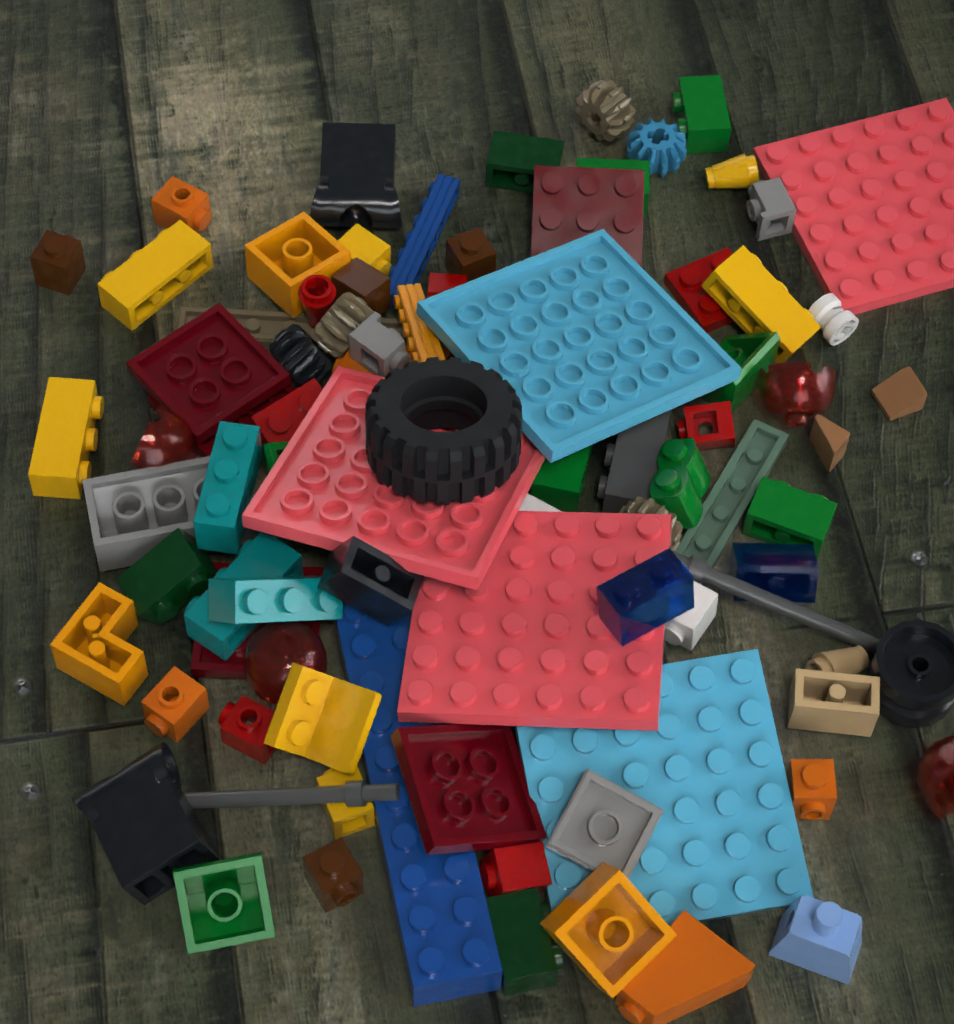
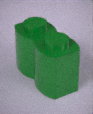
[650,438,710,529]

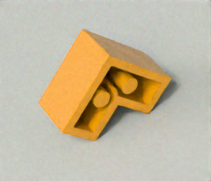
[50,582,149,707]

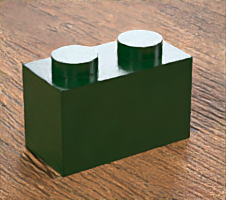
[485,130,565,194]
[116,528,218,625]
[486,887,563,997]

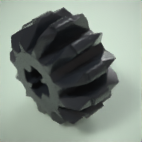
[269,324,333,386]

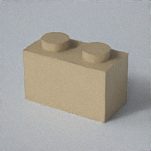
[787,668,880,737]

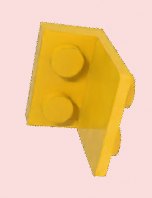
[264,662,382,775]

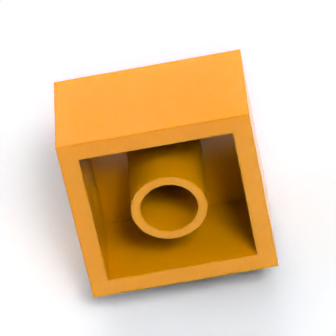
[244,212,351,318]
[539,862,677,999]

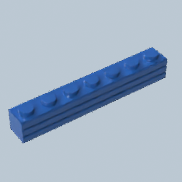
[388,174,460,310]

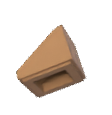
[871,366,927,421]
[809,414,850,472]

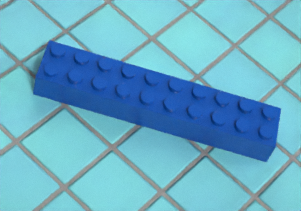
[333,602,503,1007]

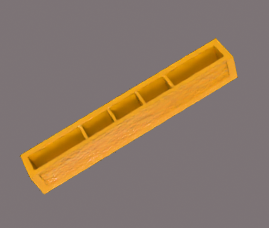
[393,283,446,363]

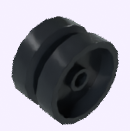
[867,620,954,728]

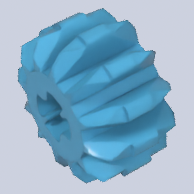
[626,117,687,178]

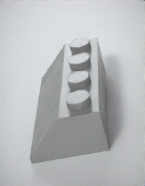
[82,456,258,572]

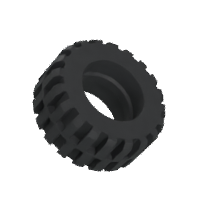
[365,357,522,505]

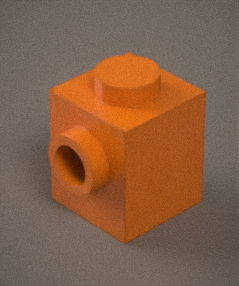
[151,176,212,233]
[141,666,210,743]
[786,759,837,821]

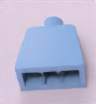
[768,895,862,985]

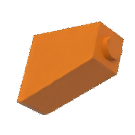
[615,910,756,1024]

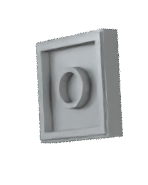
[545,768,664,879]

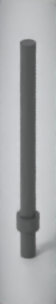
[669,550,880,654]
[183,780,401,809]

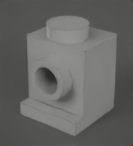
[746,177,797,241]
[349,311,411,377]

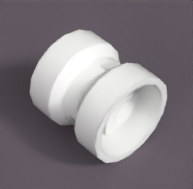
[808,293,859,346]

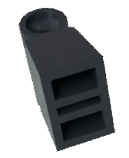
[310,122,402,229]
[71,742,219,905]

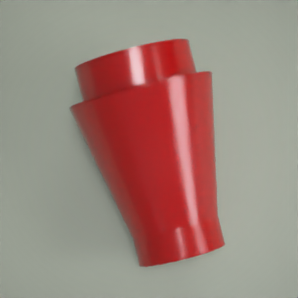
[298,274,336,327]

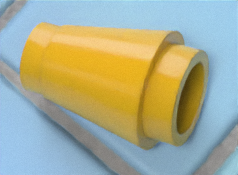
[705,153,759,189]

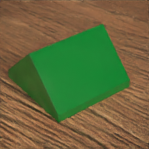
[700,332,780,414]
[173,852,276,954]

